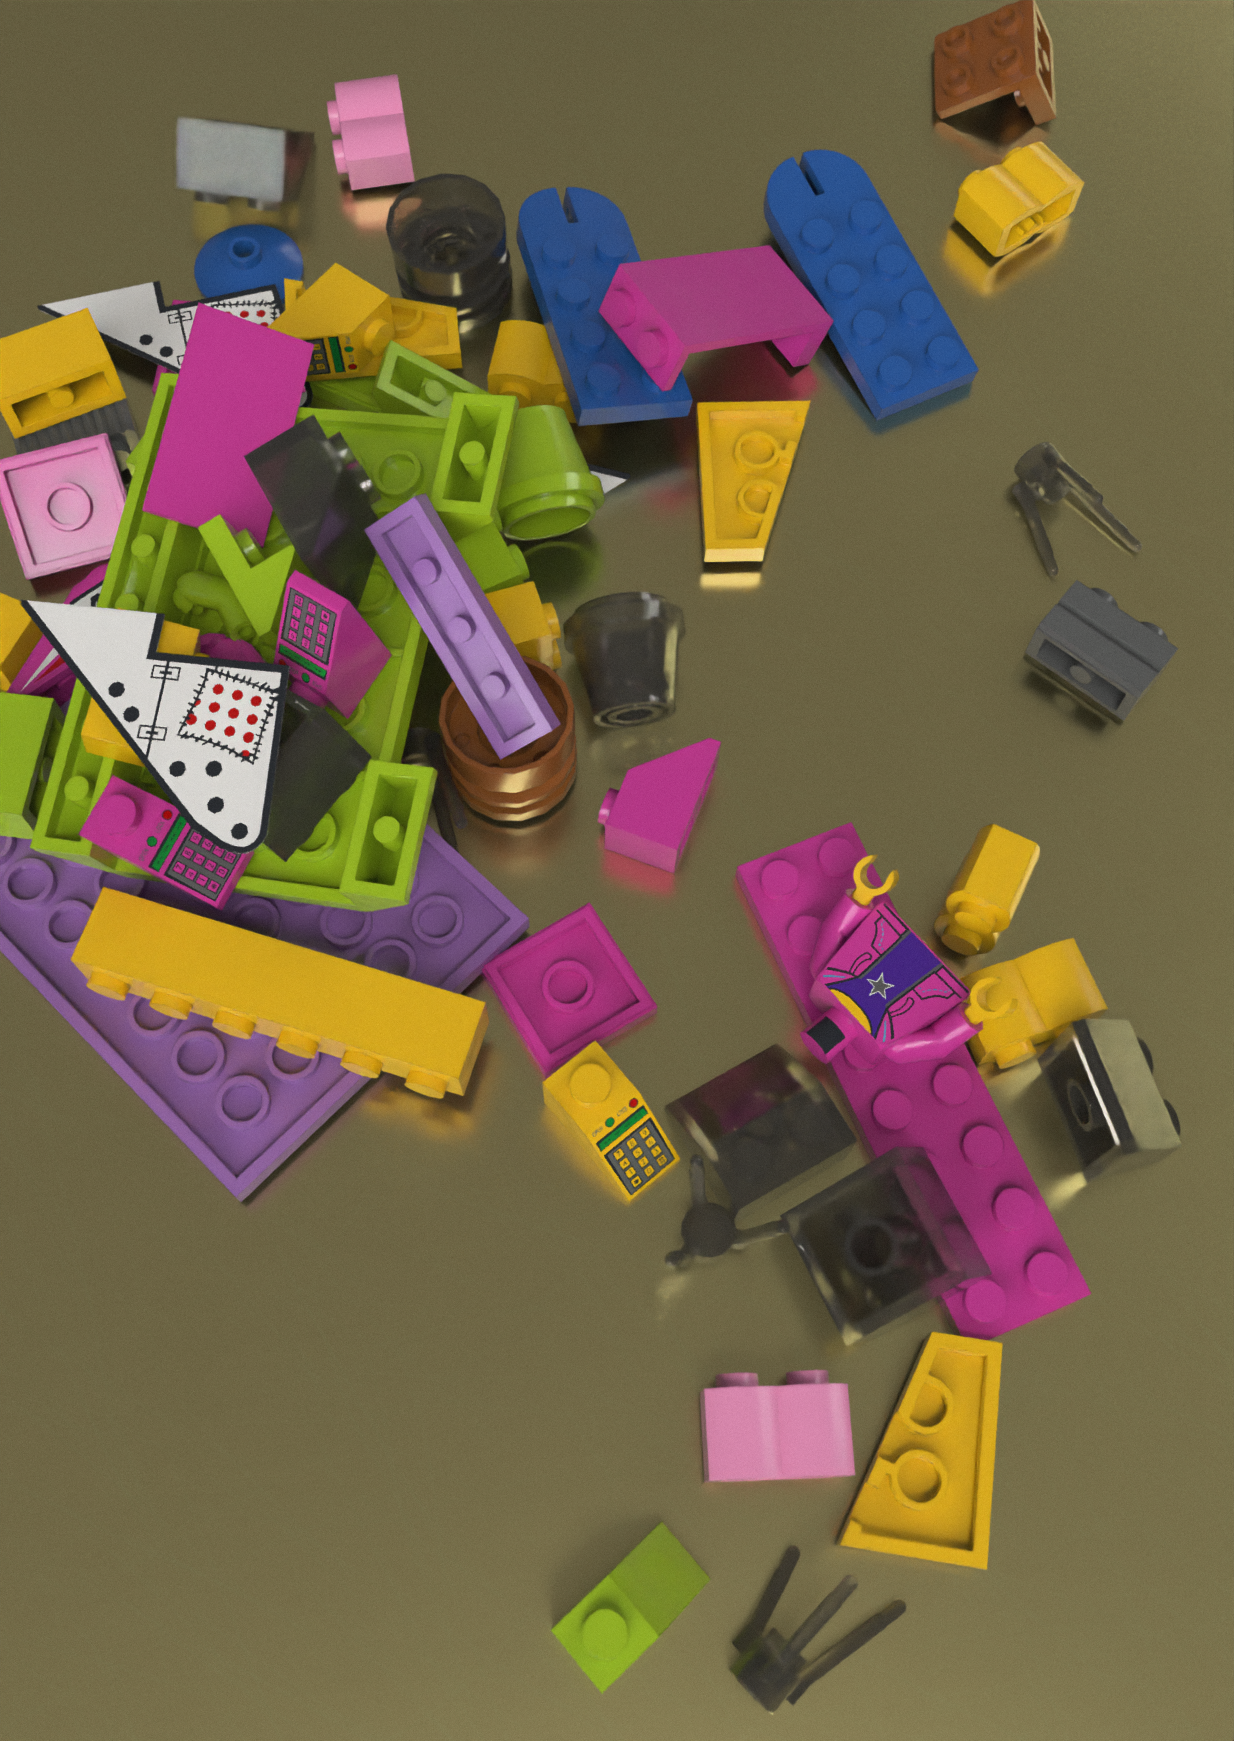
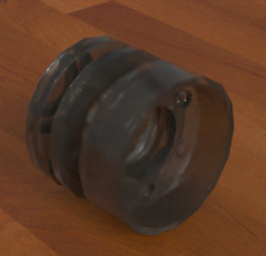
[386,173,513,333]

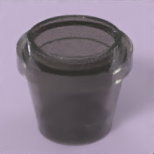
[562,592,686,728]

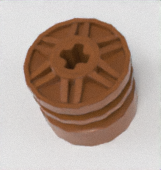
[439,656,577,821]

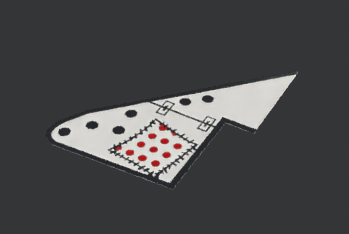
[37,281,313,408]
[21,600,290,854]

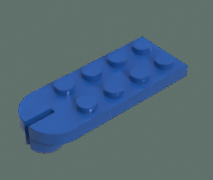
[763,150,979,421]
[516,187,693,426]

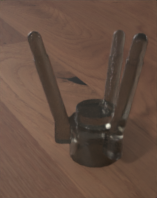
[1012,442,1142,576]
[401,727,468,853]
[664,1154,790,1267]
[728,1545,907,1714]

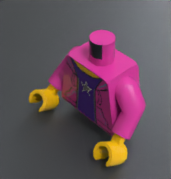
[800,854,1018,1065]

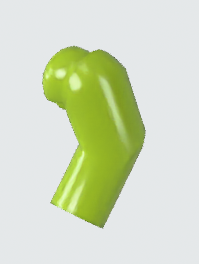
[172,570,257,641]

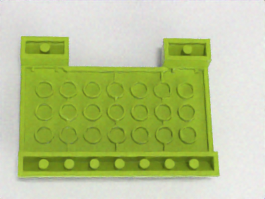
[30,373,519,912]

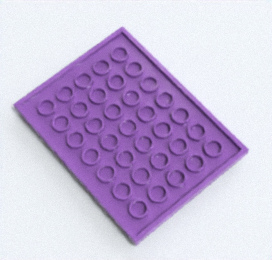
[0,698,530,1202]

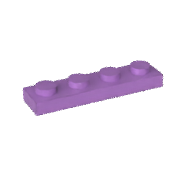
[364,493,560,760]

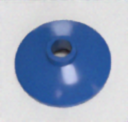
[194,224,304,304]

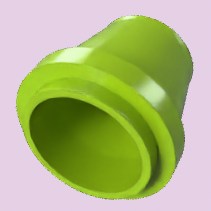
[496,405,605,540]

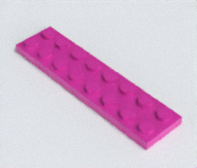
[735,822,1091,1341]

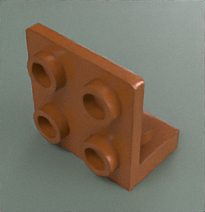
[934,0,1056,125]

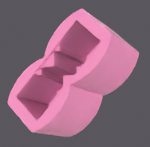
[327,74,415,190]
[700,1370,855,1482]

